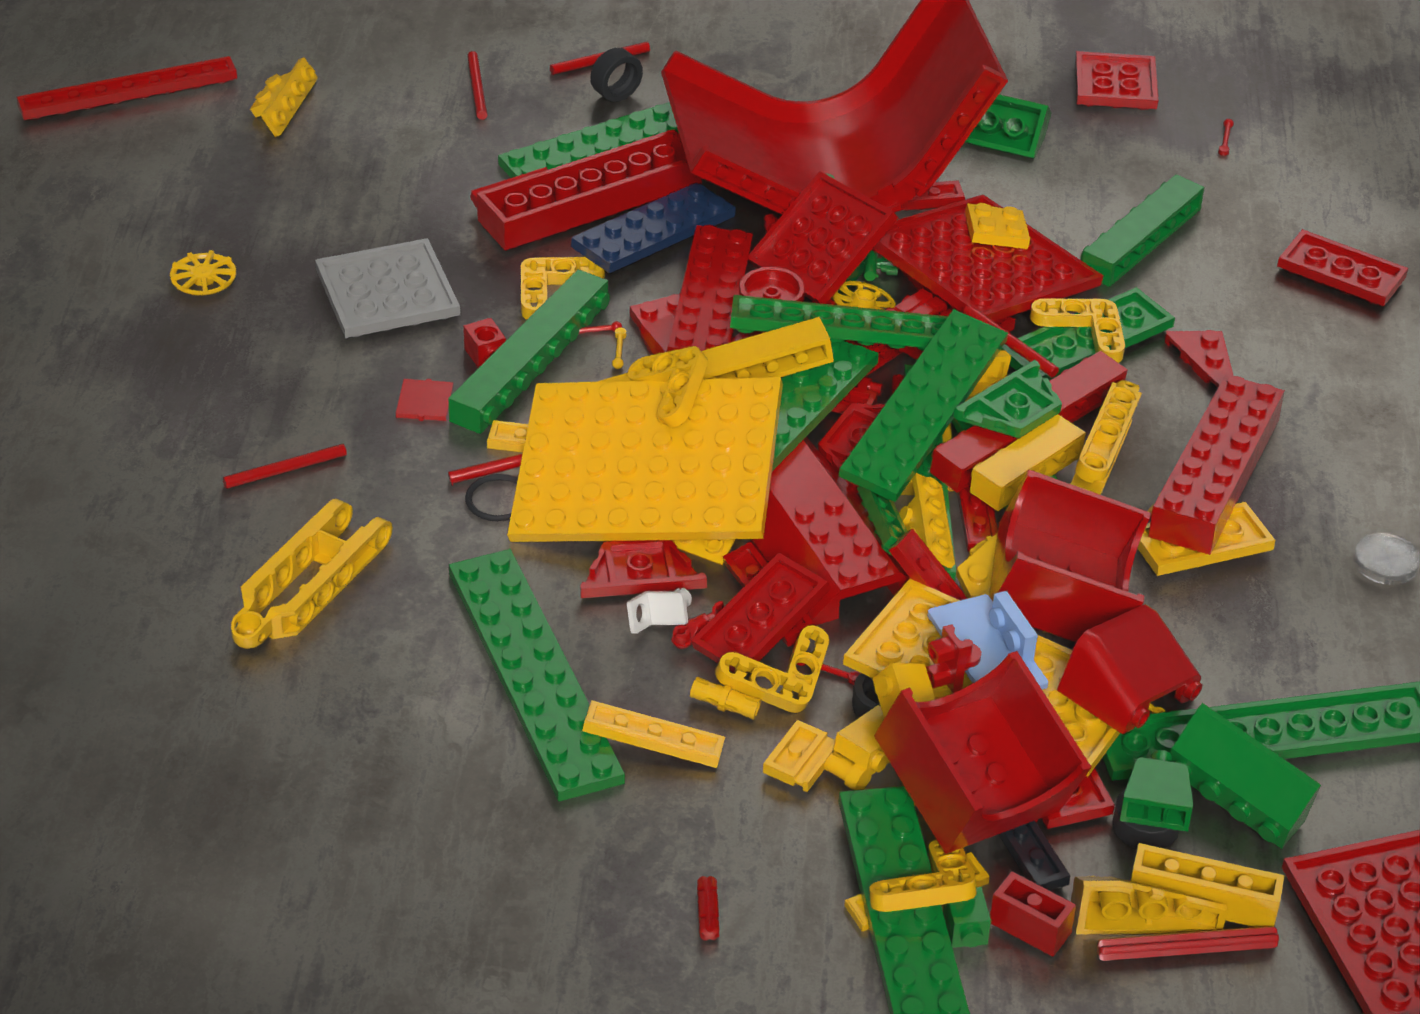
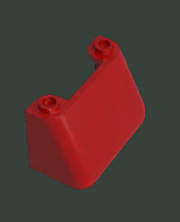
[1057,604,1203,734]

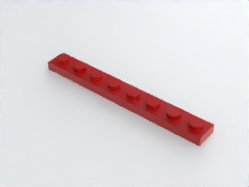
[17,56,237,120]

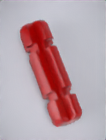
[697,876,720,941]

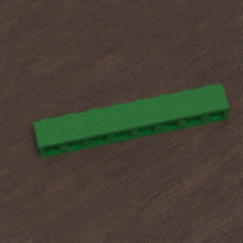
[448,269,610,434]

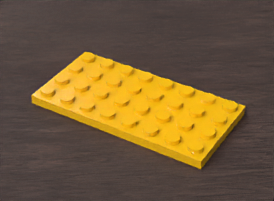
[843,579,1120,777]

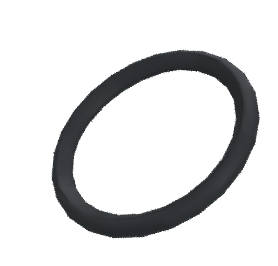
[465,474,518,522]

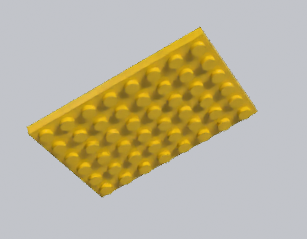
[507,377,783,542]

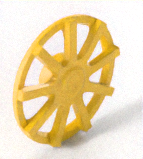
[170,250,236,295]
[832,281,896,310]

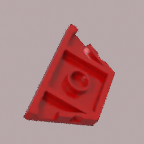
[818,403,885,493]
[580,540,707,598]

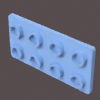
[927,591,1048,689]

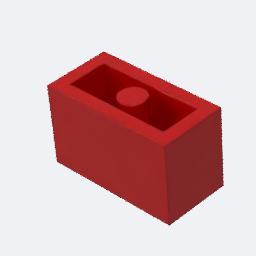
[990,872,1076,957]

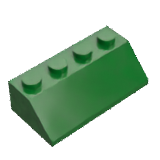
[964,94,1052,159]
[1170,703,1321,849]

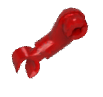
[671,601,724,649]

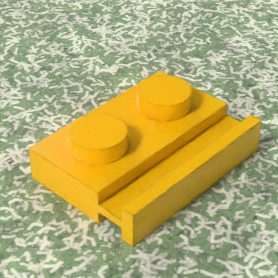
[763,720,836,792]

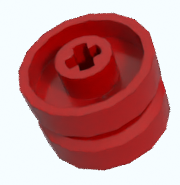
[739,267,805,333]

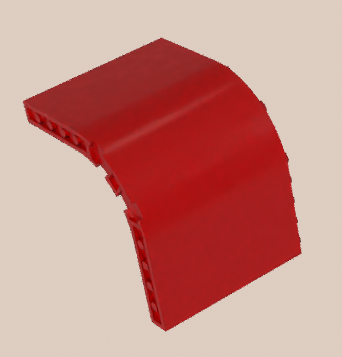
[661,0,1008,215]

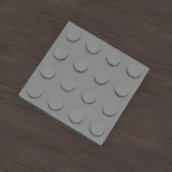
[315,238,460,338]

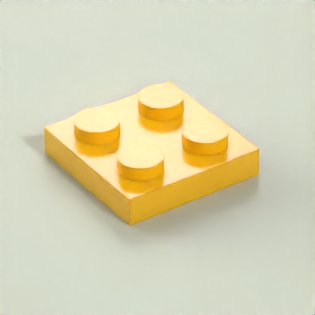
[965,203,1030,249]

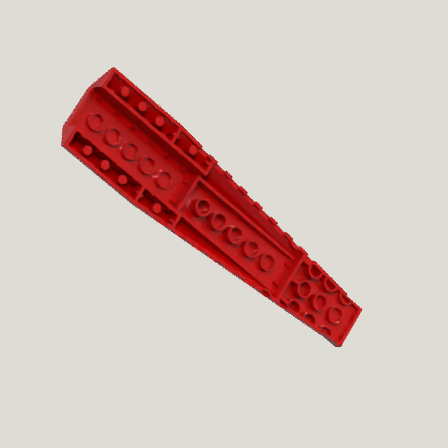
[630,293,911,626]

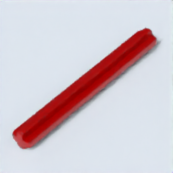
[1097,926,1279,961]

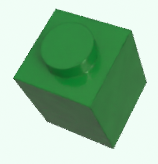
[943,887,991,948]

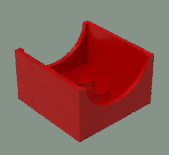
[989,469,1151,642]
[874,651,1092,854]

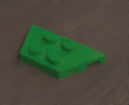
[953,360,1062,438]

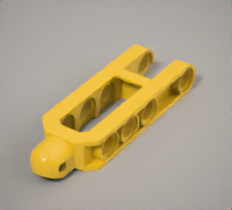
[1071,380,1142,495]
[231,498,393,649]

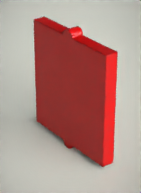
[396,379,454,421]

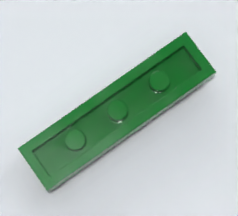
[857,486,907,556]

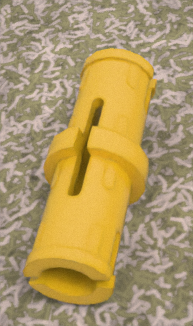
[690,676,761,720]

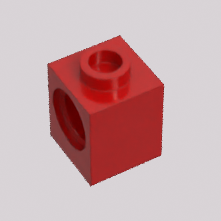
[463,318,506,368]

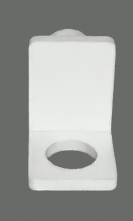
[627,588,692,634]

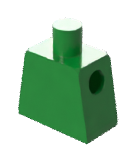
[1120,750,1193,832]

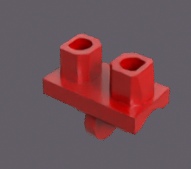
[926,624,982,693]

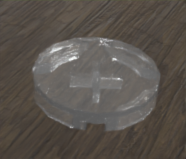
[1354,533,1420,584]

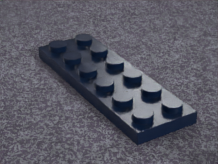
[571,182,736,273]

